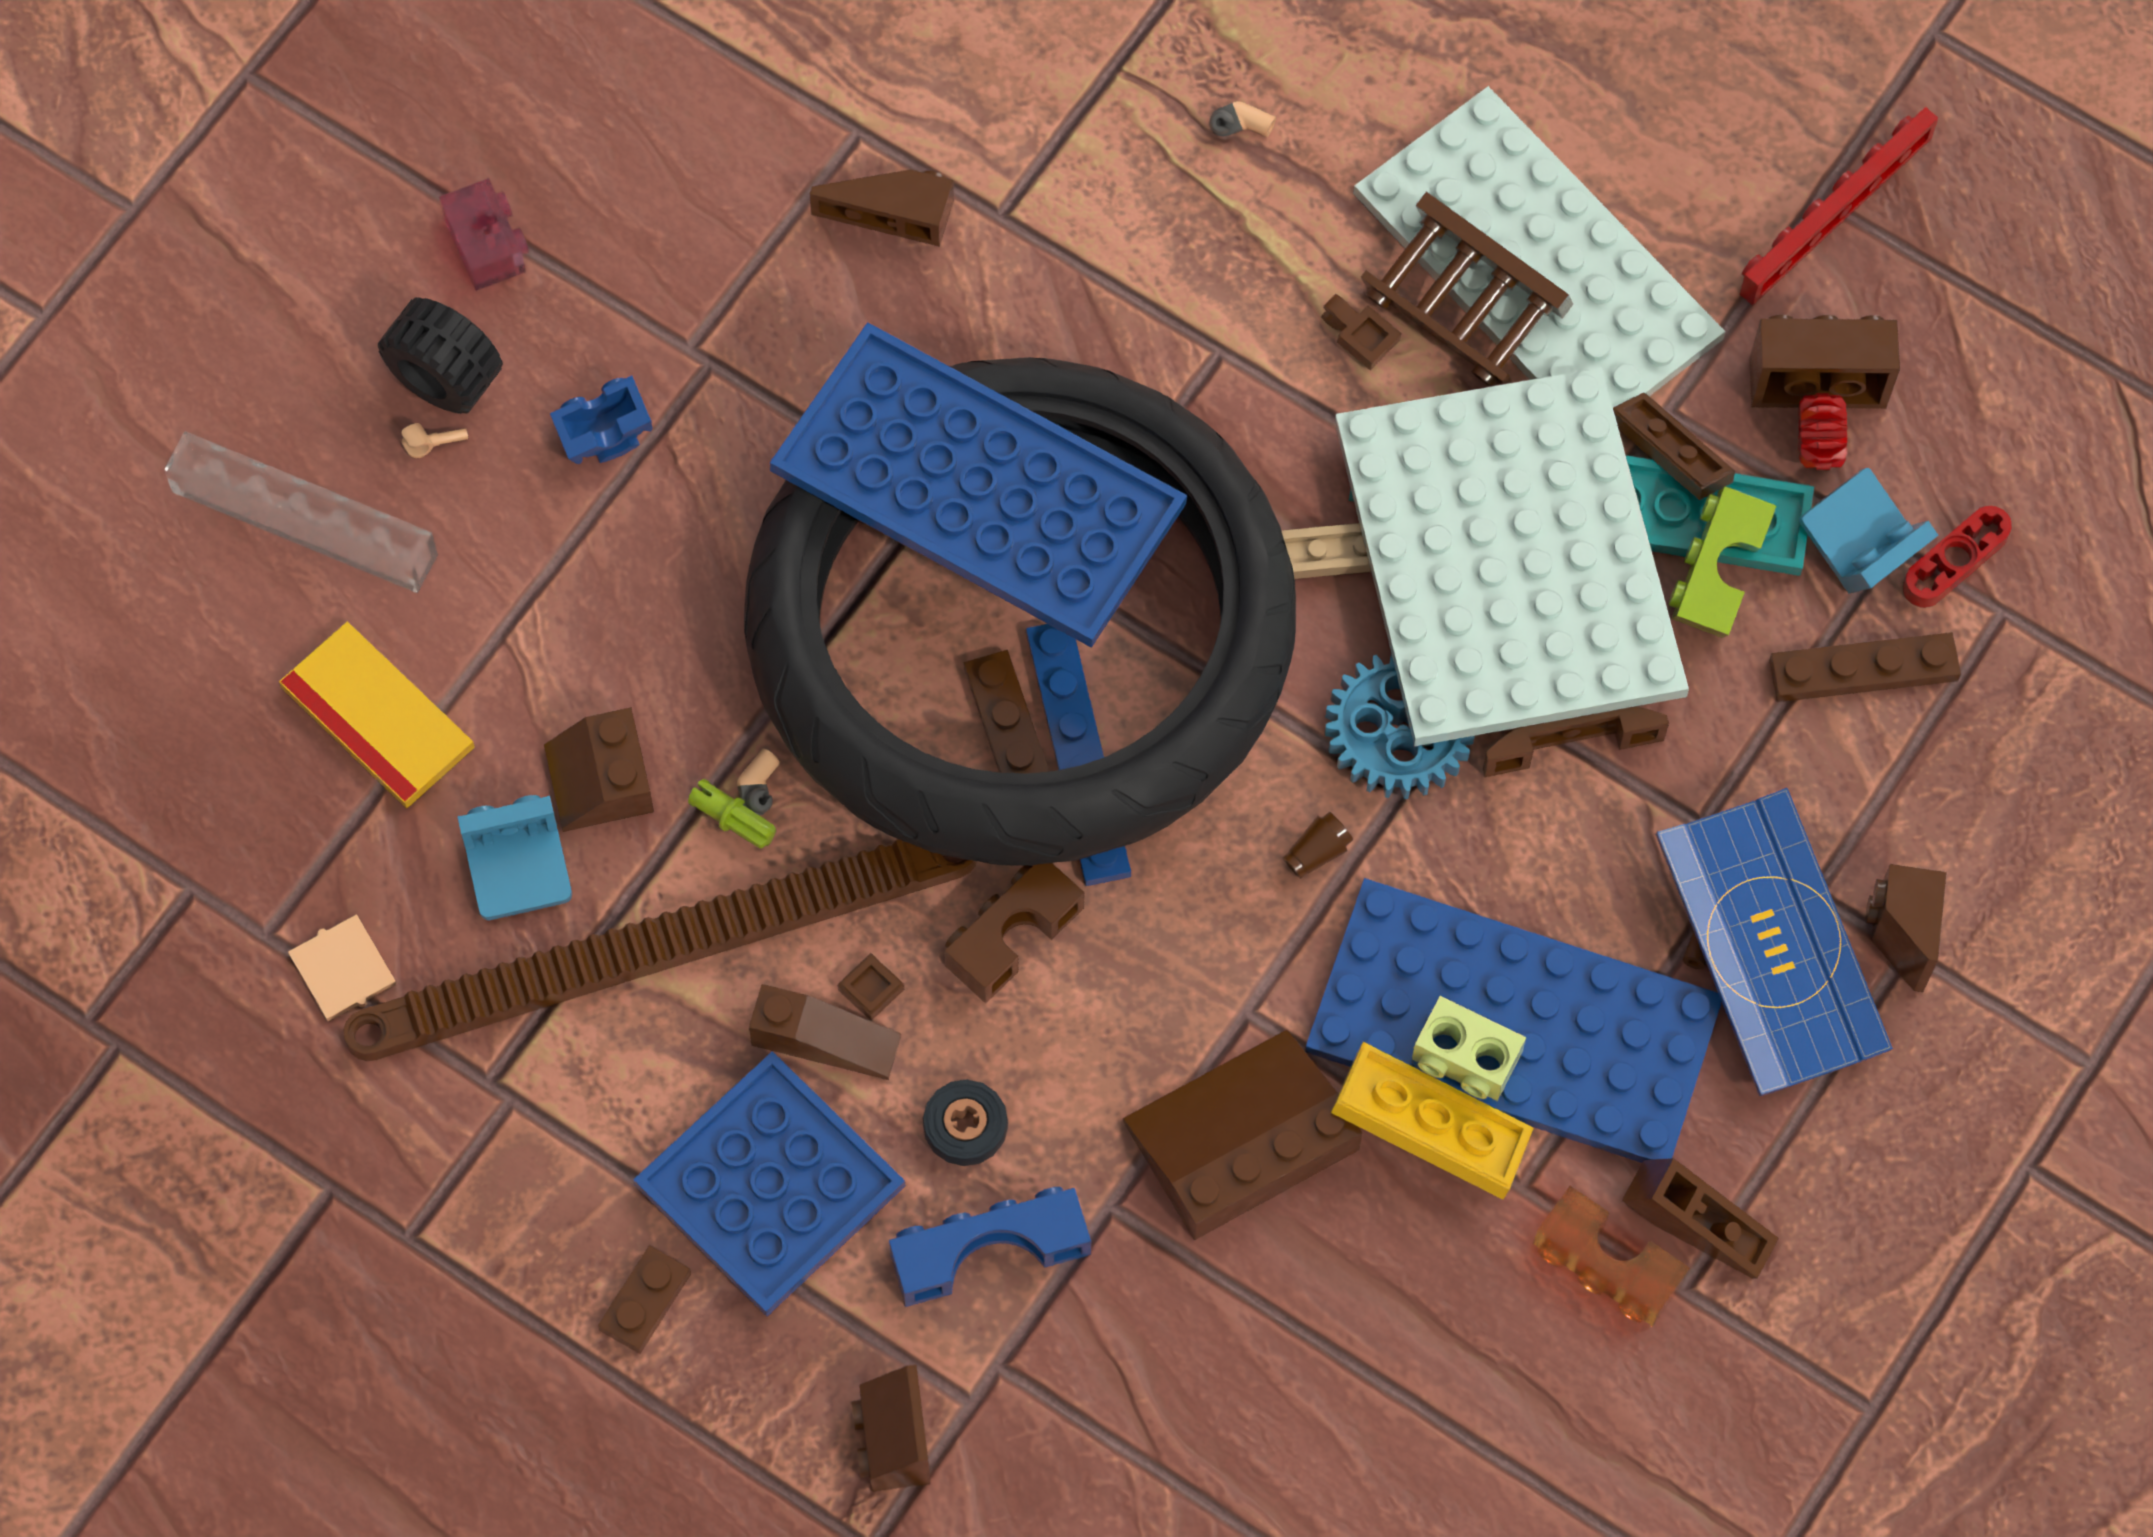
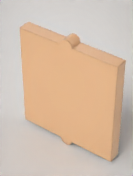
[288,914,396,1022]

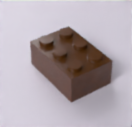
[1749,315,1900,409]

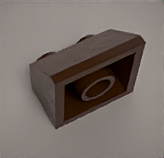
[544,707,654,832]
[1865,864,1947,992]
[851,1364,930,1492]

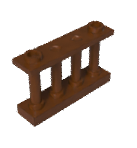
[1361,191,1574,387]

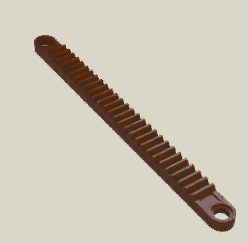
[343,839,977,1061]

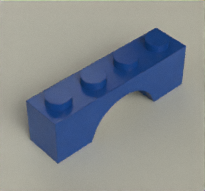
[889,1187,1091,1307]

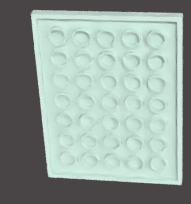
[1335,367,1689,746]

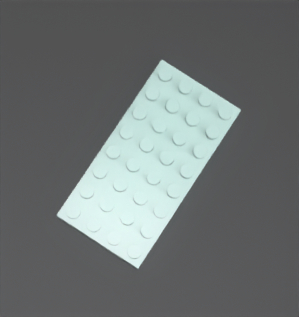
[1353,86,1725,408]

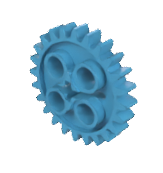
[1325,654,1475,799]

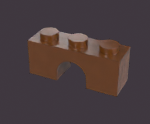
[945,863,1085,1004]

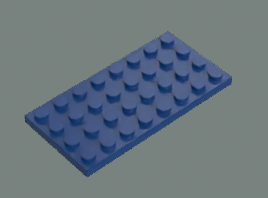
[770,322,1187,648]
[1305,878,1722,1163]

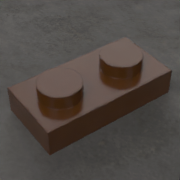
[598,1245,691,1354]

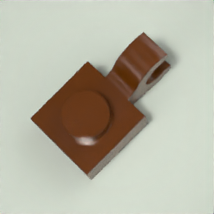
[1321,294,1402,371]

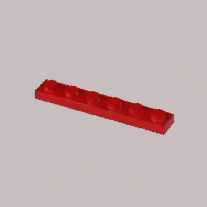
[1739,107,1939,306]

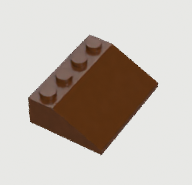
[1123,1030,1362,1240]

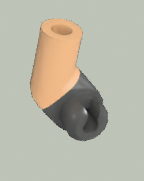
[1209,101,1276,137]
[737,748,780,816]

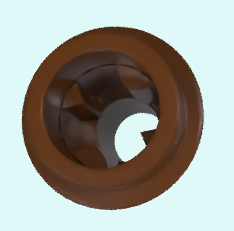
[1282,812,1353,879]

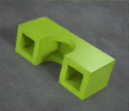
[1668,486,1777,638]

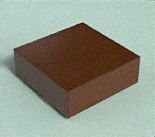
[837,953,905,1021]

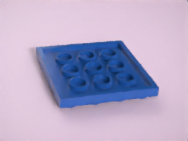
[633,1051,906,1317]

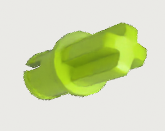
[688,779,776,848]

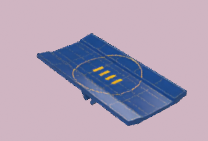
[1656,787,1893,1097]

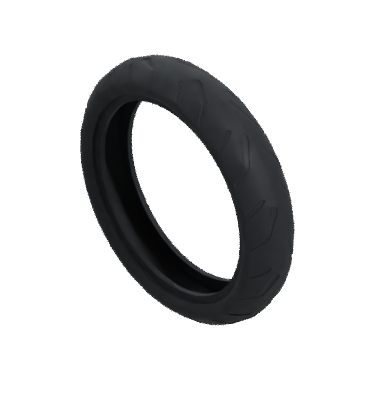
[744,357,1296,866]

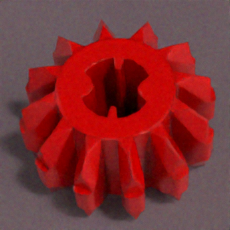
[1798,393,1848,470]

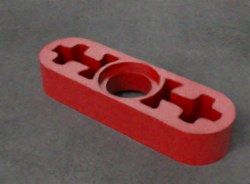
[1902,506,2012,608]

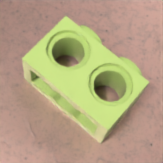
[1412,996,1526,1101]

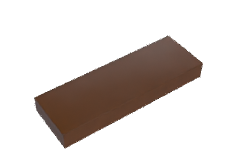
[1613,392,1735,501]

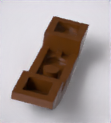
[1482,707,1669,777]

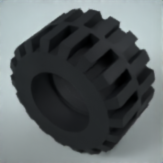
[377,297,503,414]

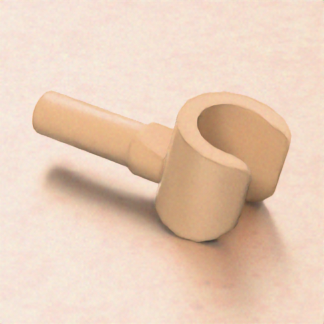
[401,423,468,458]

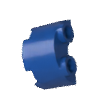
[550,375,653,464]

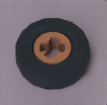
[922,1079,1008,1166]

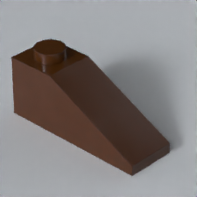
[809,169,954,247]
[749,984,901,1080]
[1622,1158,1779,1279]

